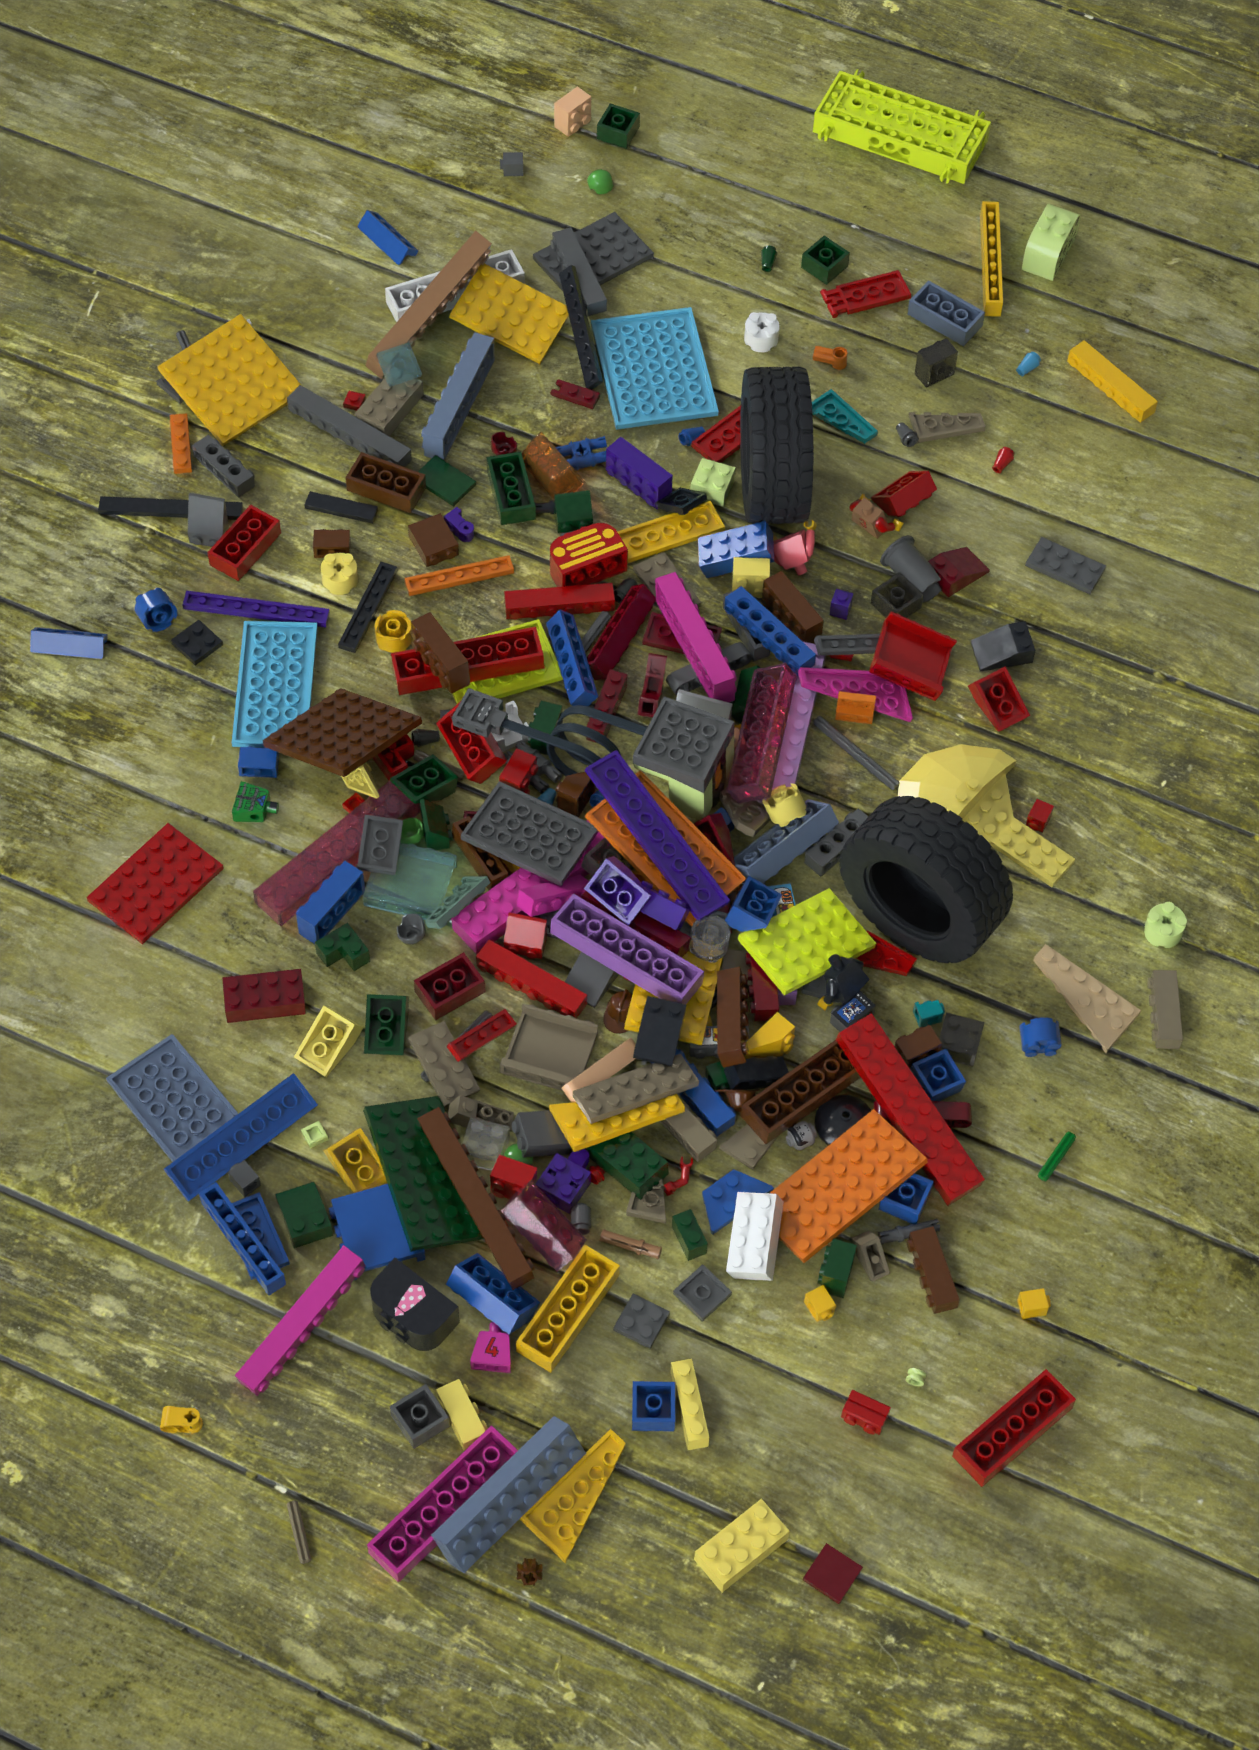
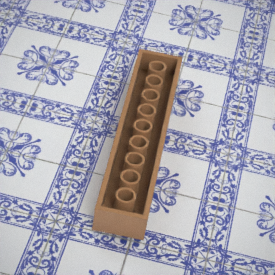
[365,231,492,379]

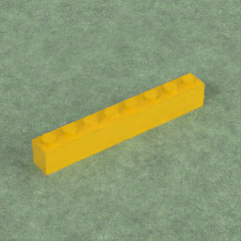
[980,201,1003,317]

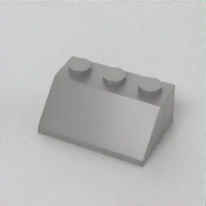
[676,689,732,720]

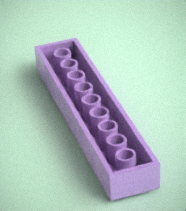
[754,642,826,801]

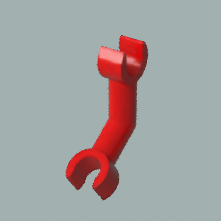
[663,1156,693,1196]

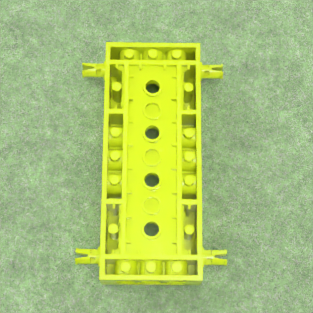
[813,69,991,184]

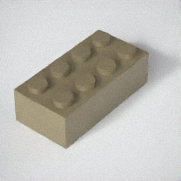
[355,367,424,436]

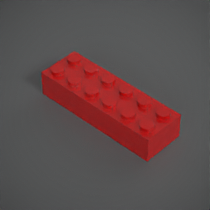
[952,1369,1076,1487]

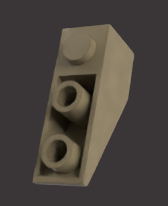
[448,1095,514,1131]

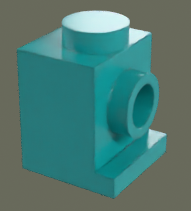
[913,1000,945,1027]

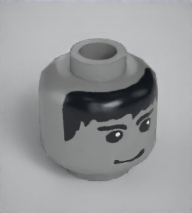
[785,1121,817,1151]

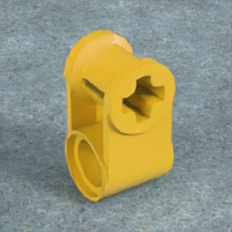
[160,1406,203,1434]

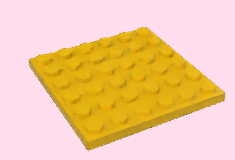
[158,314,302,446]

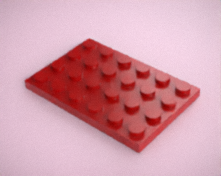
[87,823,224,944]

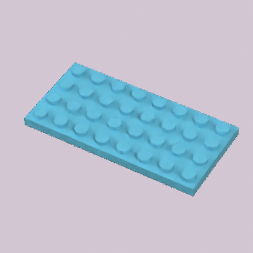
[232,621,318,748]

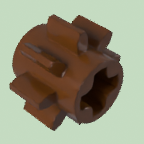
[517,1558,543,1586]

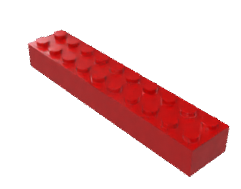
[836,1013,985,1206]

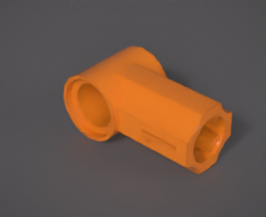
[813,346,848,370]

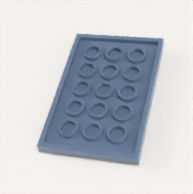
[106,1034,238,1162]

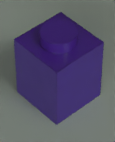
[829,589,854,620]

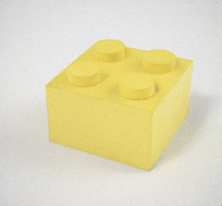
[732,557,770,598]

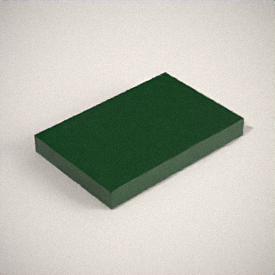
[418,455,476,507]

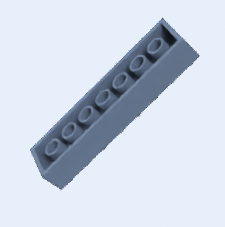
[421,332,495,460]
[431,1416,586,1573]

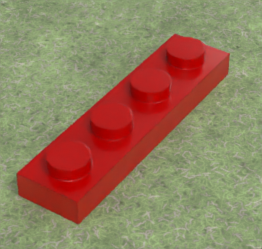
[446,1009,517,1062]

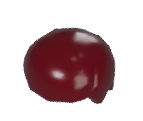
[491,431,517,456]

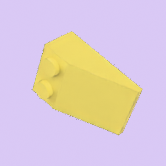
[341,763,380,799]
[294,1005,363,1077]

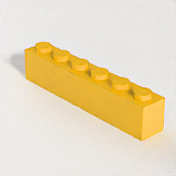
[1067,340,1158,423]

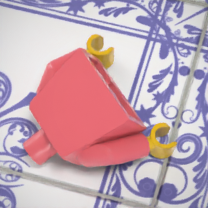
[773,520,817,576]

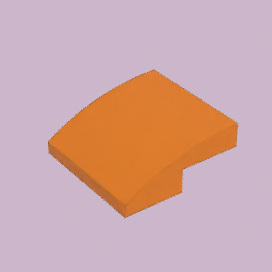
[835,691,876,724]

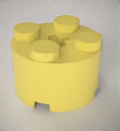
[321,553,358,595]
[762,784,807,827]

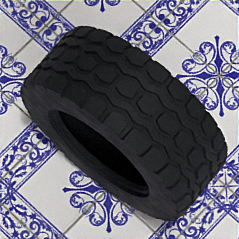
[740,366,814,524]
[839,796,1013,963]

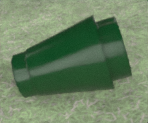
[761,245,777,272]

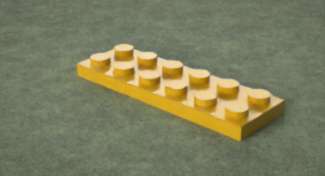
[617,501,725,563]

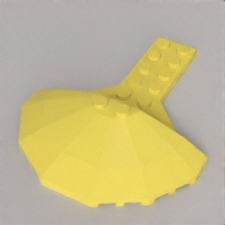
[898,744,1075,887]

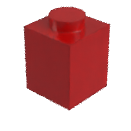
[1026,799,1054,833]

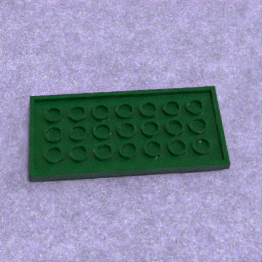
[363,1096,484,1252]

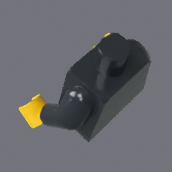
[817,954,870,1011]

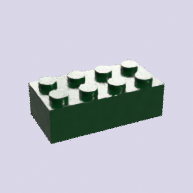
[486,452,536,525]
[585,1132,669,1200]

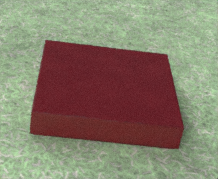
[803,1543,863,1604]

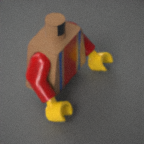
[849,494,904,539]

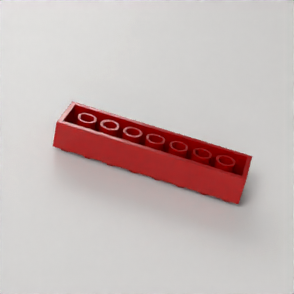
[391,627,544,696]

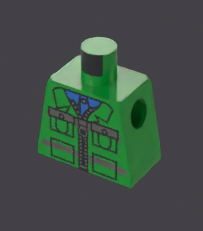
[232,781,279,822]

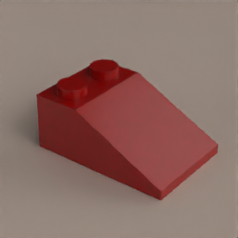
[968,666,1030,732]

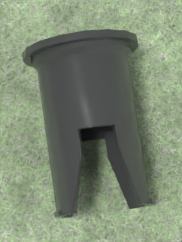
[880,535,941,603]

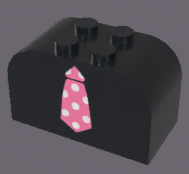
[370,1257,460,1351]

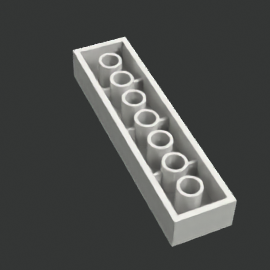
[385,249,525,322]

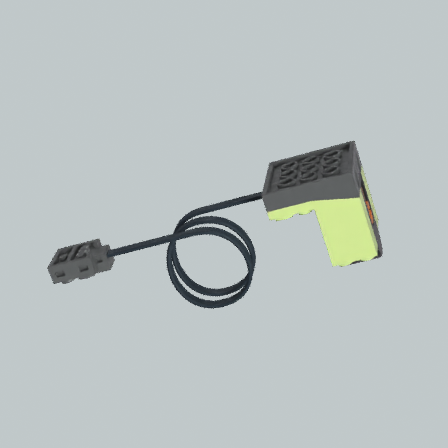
[452,688,734,820]

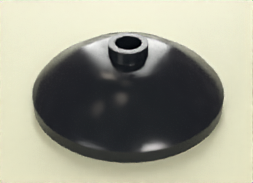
[815,1095,872,1145]

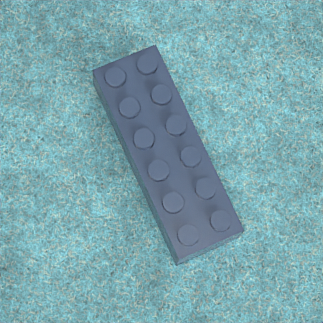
[734,799,839,884]

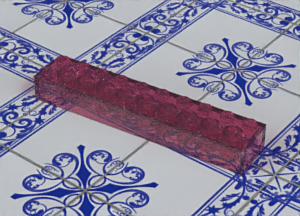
[253,781,421,926]

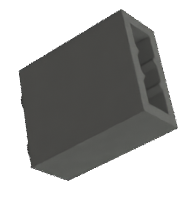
[512,1110,571,1158]

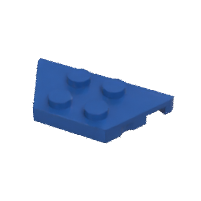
[702,1169,774,1235]

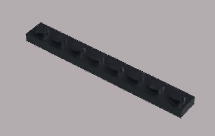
[559,265,603,390]

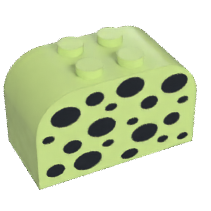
[1022,204,1080,281]

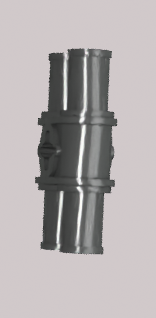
[504,740,563,794]

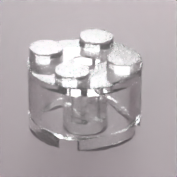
[690,916,731,963]

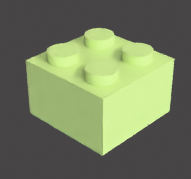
[690,458,736,507]

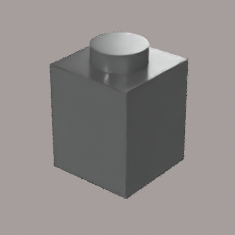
[500,152,523,176]
[228,1160,261,1197]

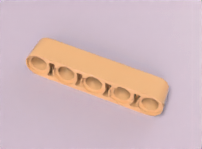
[561,1038,636,1103]

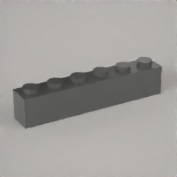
[550,228,607,316]

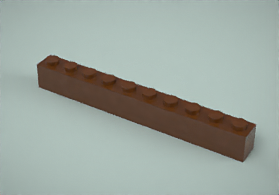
[417,1107,535,1290]

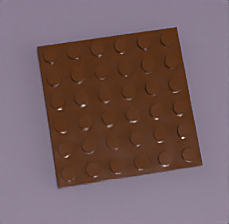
[263,688,422,777]

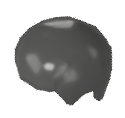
[397,913,426,945]

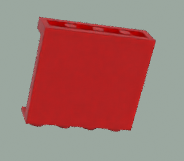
[869,612,957,701]

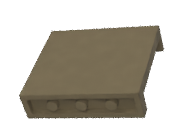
[500,1004,598,1091]

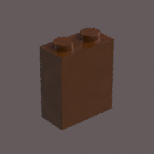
[408,513,459,567]

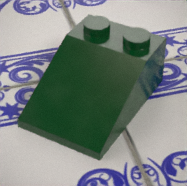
[390,754,458,804]
[364,994,409,1055]
[275,1182,333,1248]

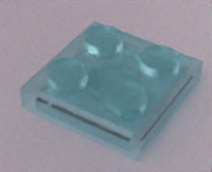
[376,342,422,387]

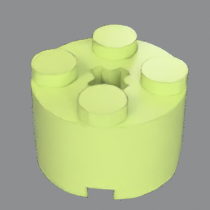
[1144,902,1187,948]

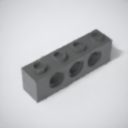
[192,434,255,498]
[804,808,868,877]

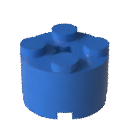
[135,588,178,632]
[1019,1018,1062,1057]

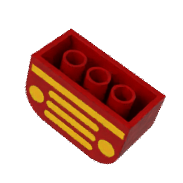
[550,523,628,587]

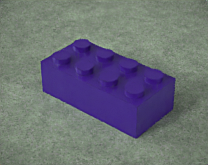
[606,437,673,509]

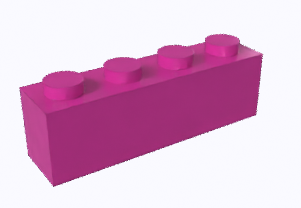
[517,874,589,917]

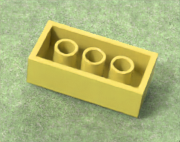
[694,1498,790,1593]

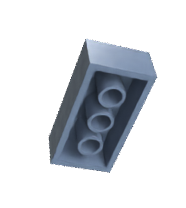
[907,280,985,346]

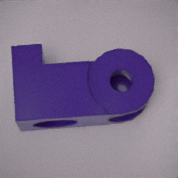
[444,507,474,542]

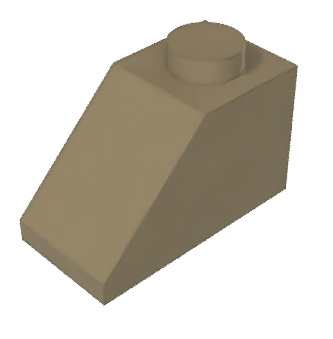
[851,1230,890,1282]

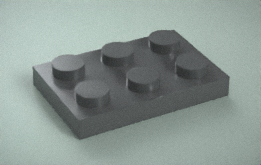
[357,815,403,875]

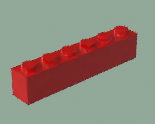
[504,583,615,620]
[476,939,587,1019]

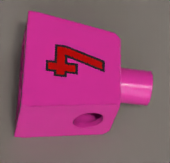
[470,1322,511,1373]

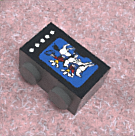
[830,990,876,1032]

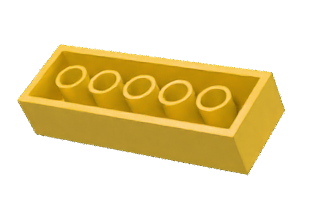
[516,1245,620,1373]

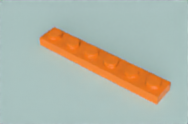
[404,555,514,596]

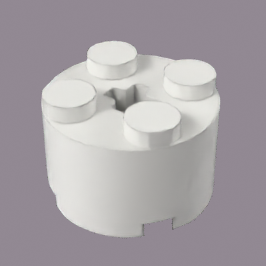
[744,312,779,352]

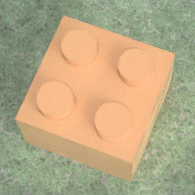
[554,86,591,137]

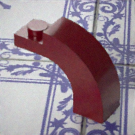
[637,653,667,718]

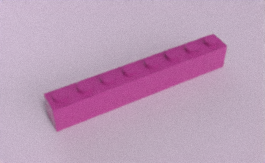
[235,1245,365,1396]

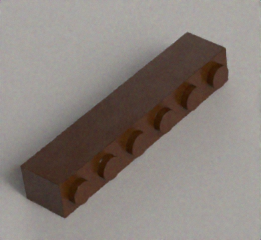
[717,966,749,1067]

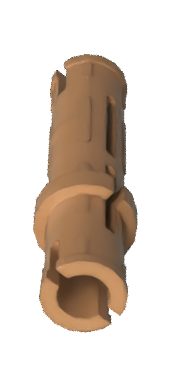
[600,1229,662,1260]

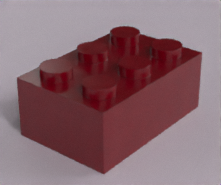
[414,952,485,1021]

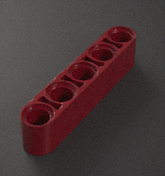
[873,1101,972,1128]

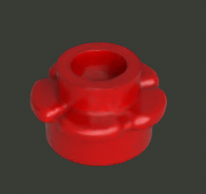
[589,1166,605,1185]

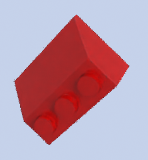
[871,471,937,517]

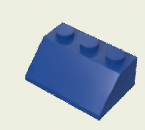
[724,876,782,932]

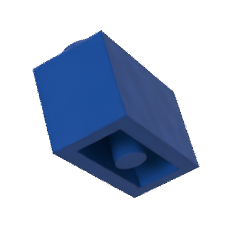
[238,746,279,778]

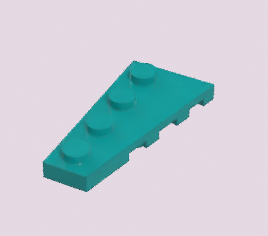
[812,389,878,444]

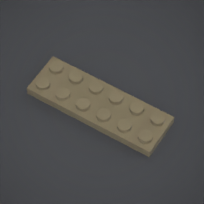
[573,1054,699,1124]

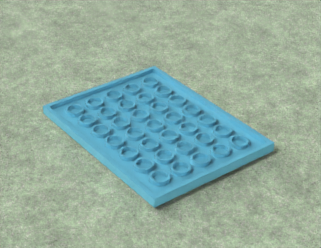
[591,307,719,430]

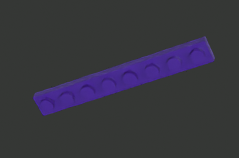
[182,590,330,628]

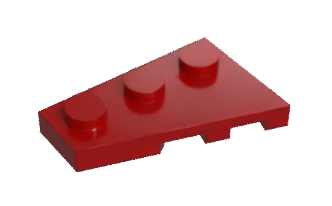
[856,930,917,976]

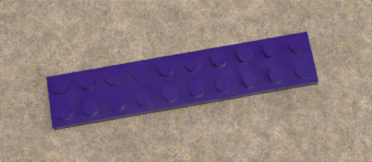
[585,750,730,922]

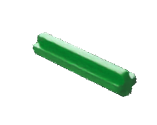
[1038,1131,1076,1182]

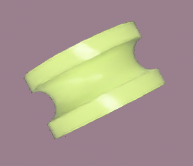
[906,1368,926,1386]

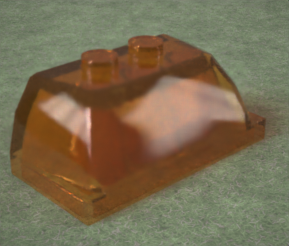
[522,431,586,499]

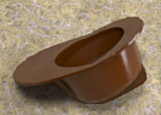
[603,989,632,1034]
[715,1089,760,1112]

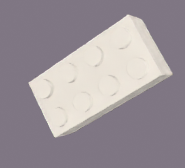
[726,1192,784,1281]

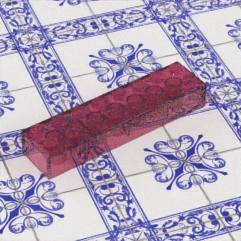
[727,663,797,804]

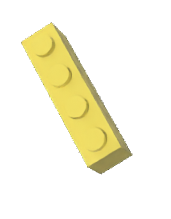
[670,1359,709,1450]

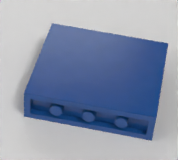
[329,1184,425,1280]

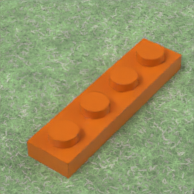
[170,413,192,474]

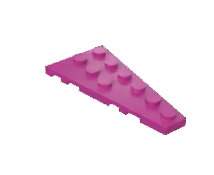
[798,667,913,722]

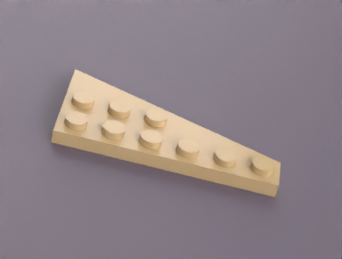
[1033,944,1141,1053]

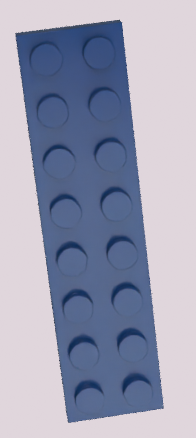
[164,1073,318,1202]

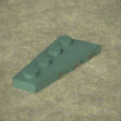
[425,876,491,929]

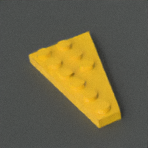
[549,1094,685,1152]
[520,1429,626,1564]

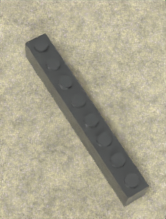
[287,385,412,467]

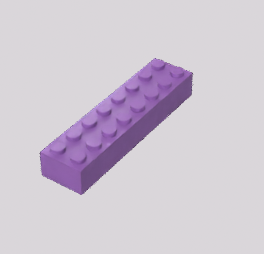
[550,894,704,1004]

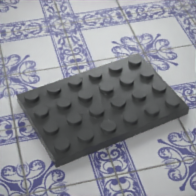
[533,212,654,291]
[461,781,599,886]

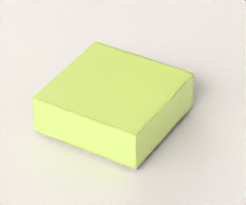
[301,1121,328,1148]

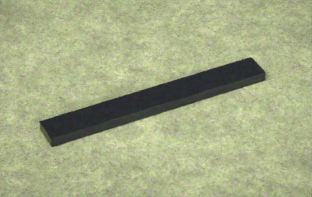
[98,496,243,520]

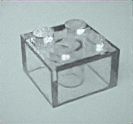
[462,1117,510,1171]

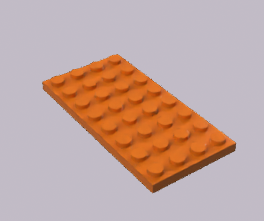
[585,770,747,927]
[770,1109,928,1263]

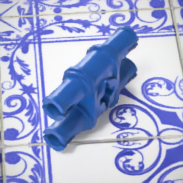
[553,436,607,472]

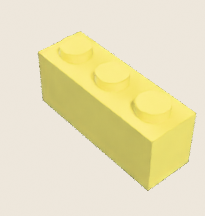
[436,1379,488,1451]

